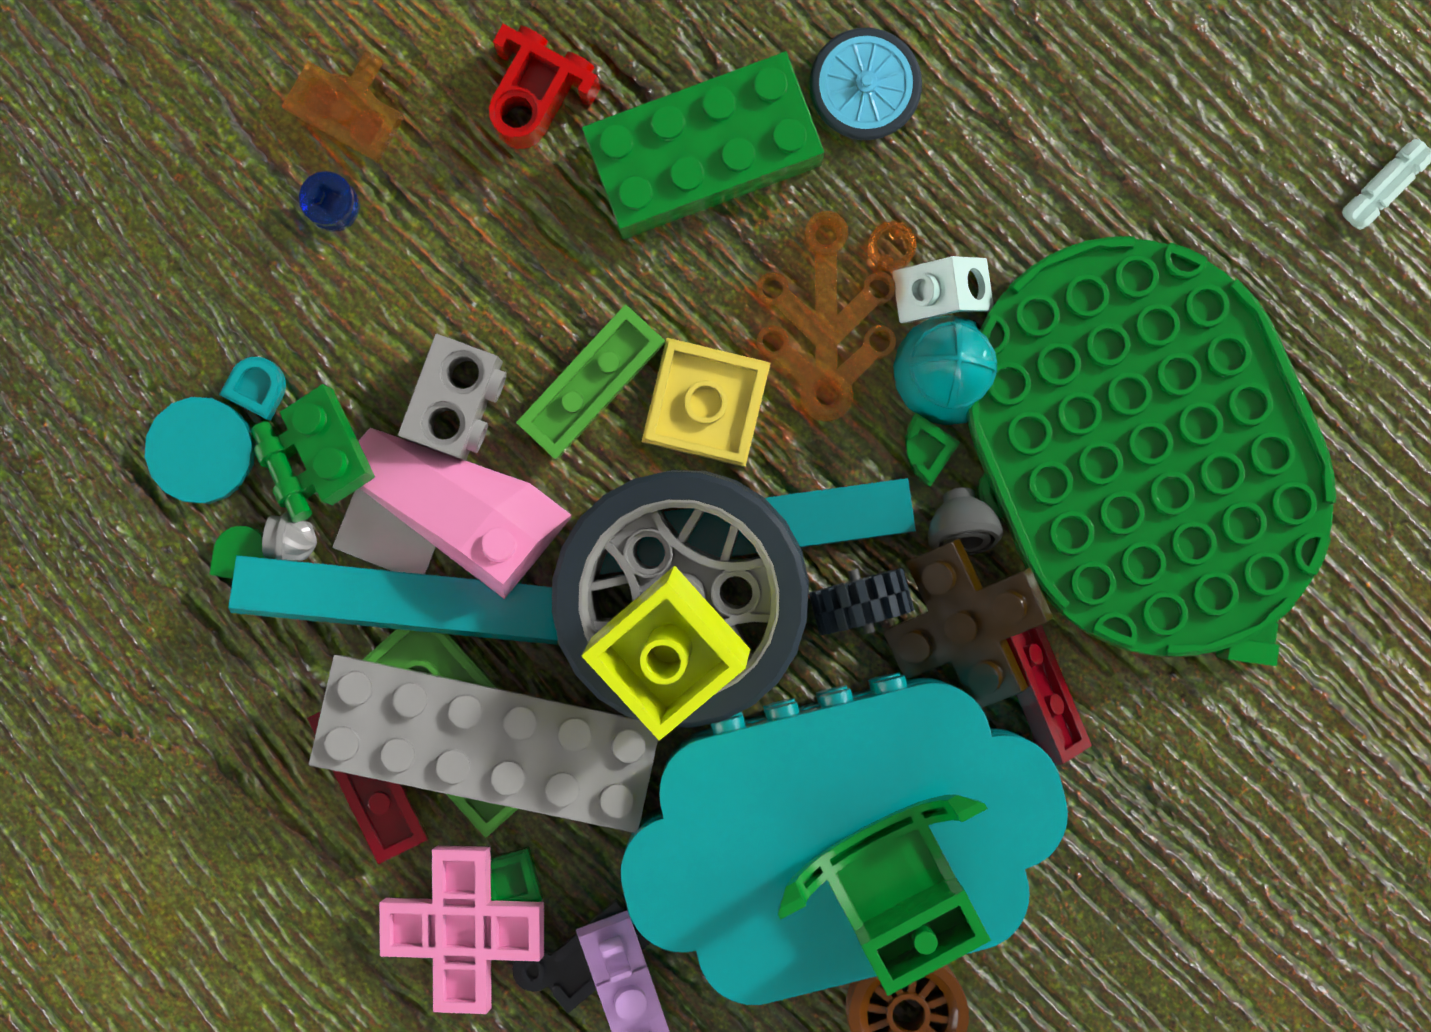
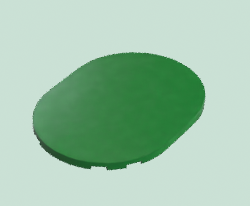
[967,236,1336,657]

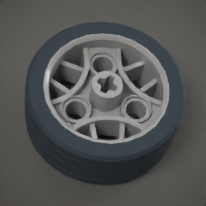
[552,470,809,728]

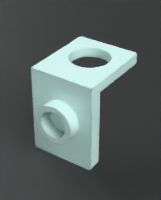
[893,256,994,323]

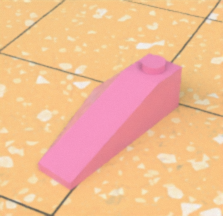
[358,428,571,599]

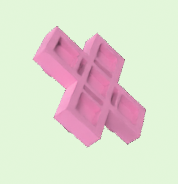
[379,845,544,1014]

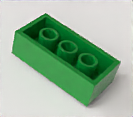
[582,51,825,240]

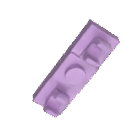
[576,910,670,1032]

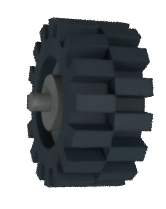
[809,568,915,635]

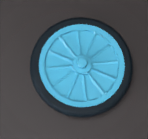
[809,28,922,140]

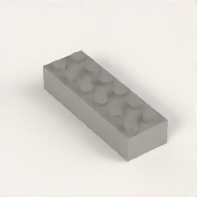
[309,655,658,833]

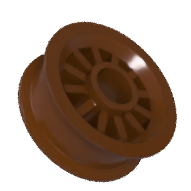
[846,965,969,1032]

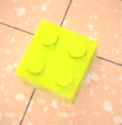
[581,566,750,741]

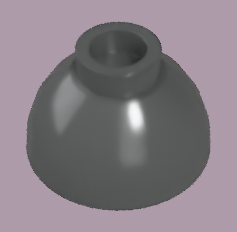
[928,488,1004,556]

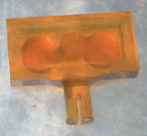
[281,50,404,164]

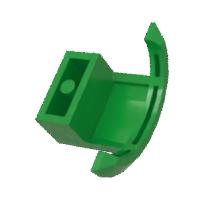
[778,794,991,996]

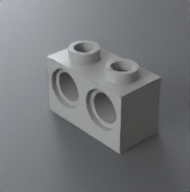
[398,334,507,461]

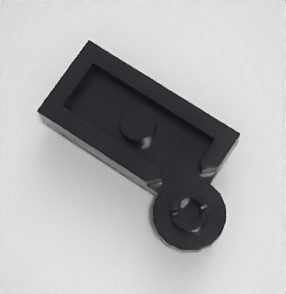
[512,898,651,1014]

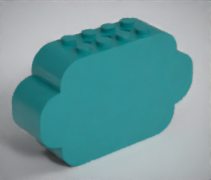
[621,672,1068,1005]

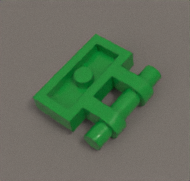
[251,384,375,523]

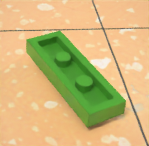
[516,304,665,460]

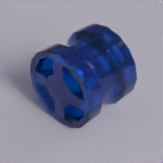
[299,171,360,232]

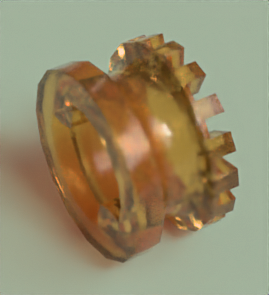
[867,220,917,272]

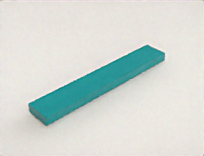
[600,478,916,575]
[228,555,558,645]

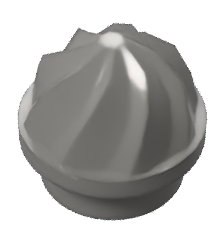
[262,512,317,562]

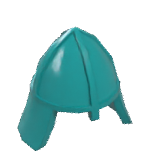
[893,315,997,426]

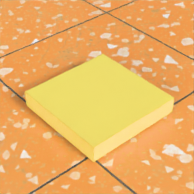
[641,338,771,467]

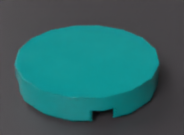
[144,397,255,504]

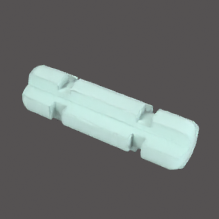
[1342,139,1431,230]

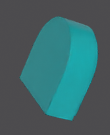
[219,357,286,421]

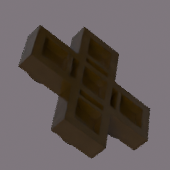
[883,538,1053,708]

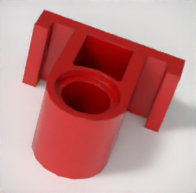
[489,23,601,149]

